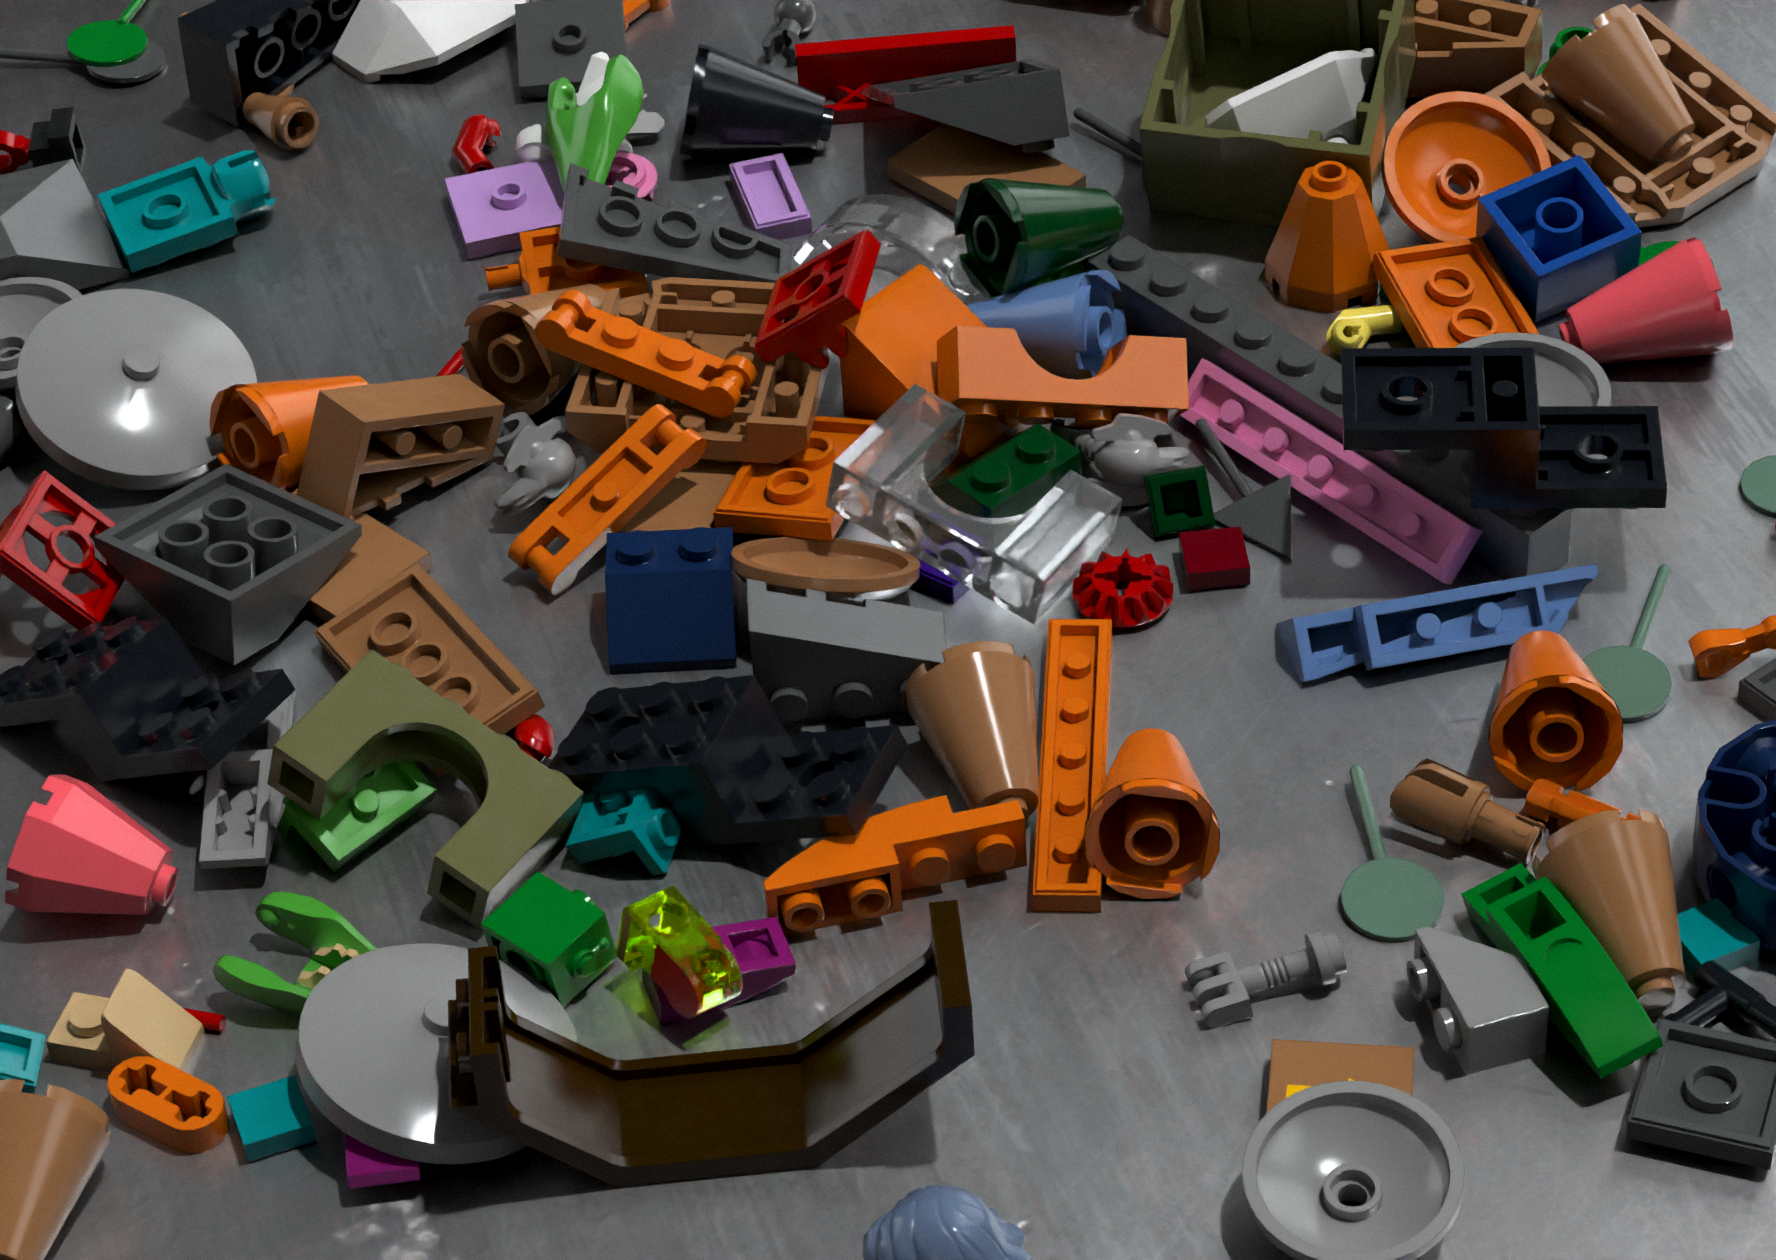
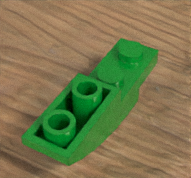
[1461,863,1663,1079]

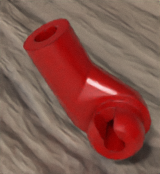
[452,114,501,174]
[505,714,555,763]

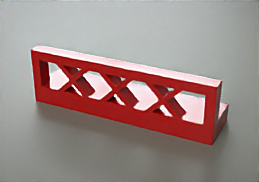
[795,25,1016,125]

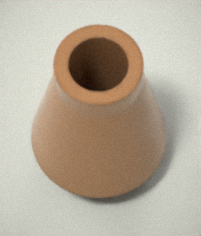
[242,92,319,150]

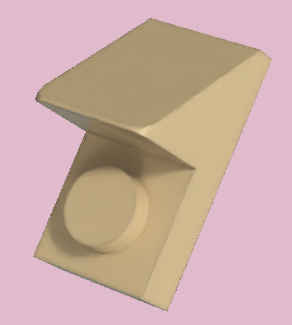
[46,968,205,1072]

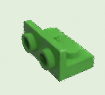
[277,761,437,872]

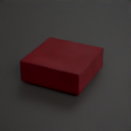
[1179,526,1250,590]

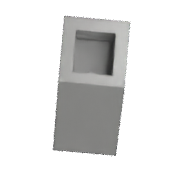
[1407,926,1549,1076]

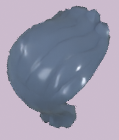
[863,1185,1032,1260]

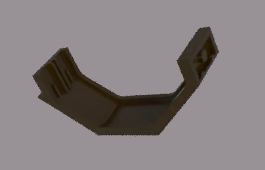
[448,900,975,1188]

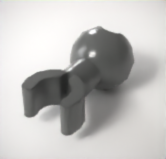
[762,0,816,66]

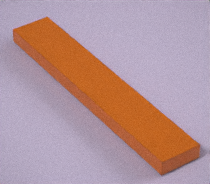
[1033,619,1112,912]

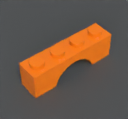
[937,325,1189,428]

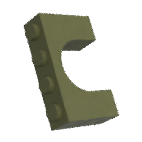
[267,649,584,930]

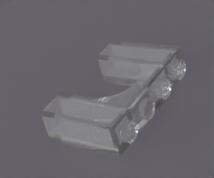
[826,384,1123,625]

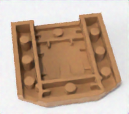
[1484,3,1776,228]
[565,277,833,464]

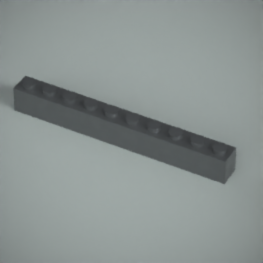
[1086,235,1572,580]

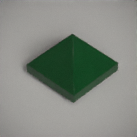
[1143,465,1216,537]

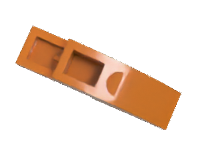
[763,795,1027,935]

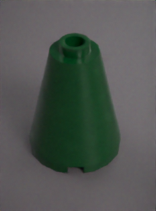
[954,178,1124,297]

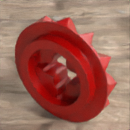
[1073,549,1174,627]

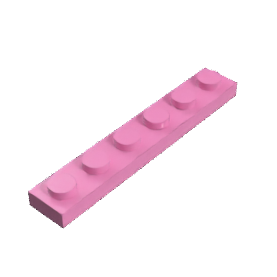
[1180,358,1483,586]

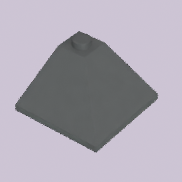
[869,59,1070,153]
[0,159,130,290]
[94,464,362,665]

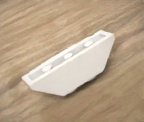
[332,0,530,83]
[1205,48,1378,145]

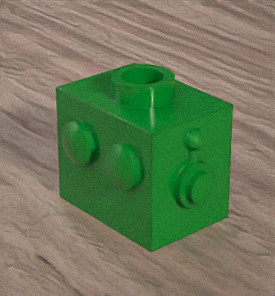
[481,871,618,1008]

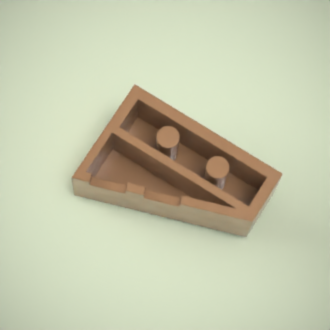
[1407,0,1542,98]
[297,374,505,522]

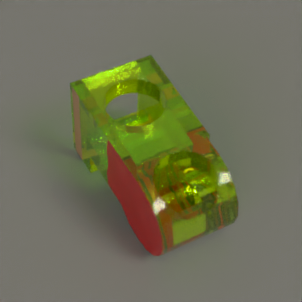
[615,885,743,1019]

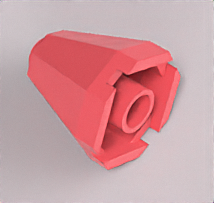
[5,774,179,915]

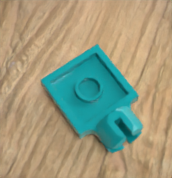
[97,150,275,273]

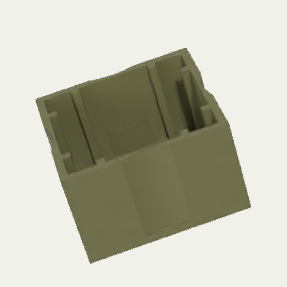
[1139,0,1416,227]

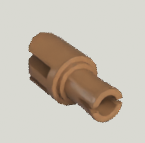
[1390,758,1546,864]

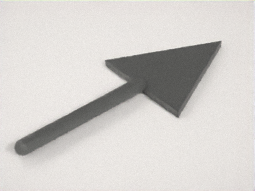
[1195,418,1292,561]

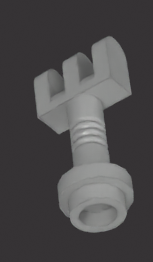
[1185,930,1347,1028]

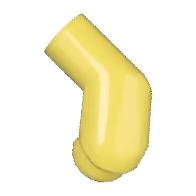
[1326,304,1402,356]

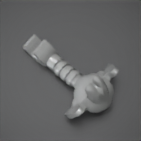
[494,412,589,519]
[1050,413,1189,506]

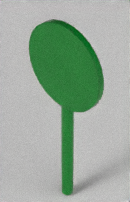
[67,0,148,67]

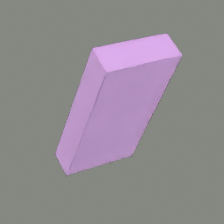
[729,153,813,240]

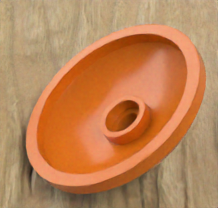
[1381,91,1552,243]

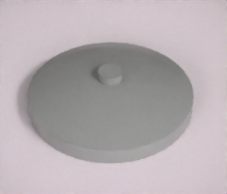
[15,289,258,490]
[295,943,578,1164]

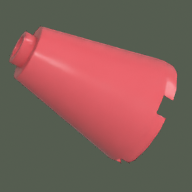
[1558,237,1734,365]

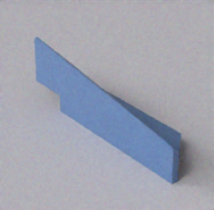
[1277,563,1599,682]

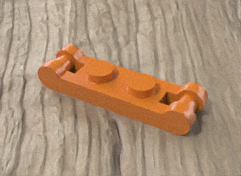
[535,289,757,418]
[508,404,707,595]

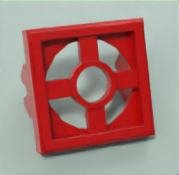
[754,230,881,369]
[0,470,125,630]

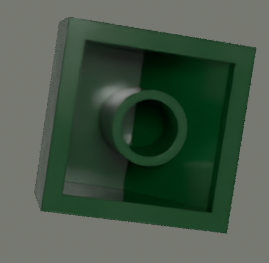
[909,423,1083,566]

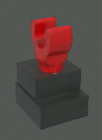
[0,107,87,178]

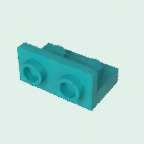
[566,788,683,876]

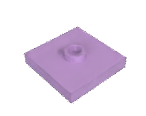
[444,157,564,259]

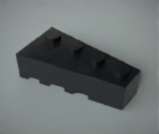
[177,0,360,128]

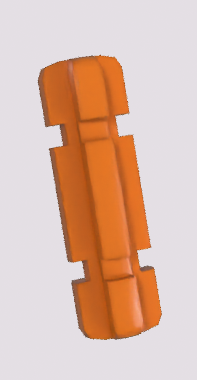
[1524,779,1641,828]

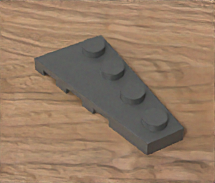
[557,163,792,283]

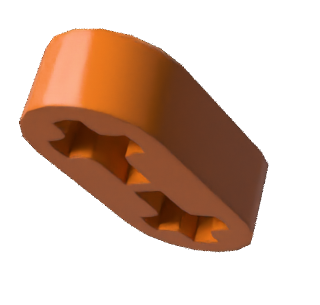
[107,1056,229,1154]

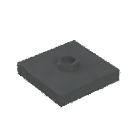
[515,0,627,99]
[1626,1018,1776,1170]

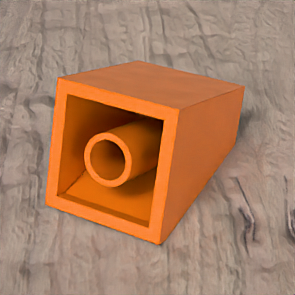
[840,264,1020,474]

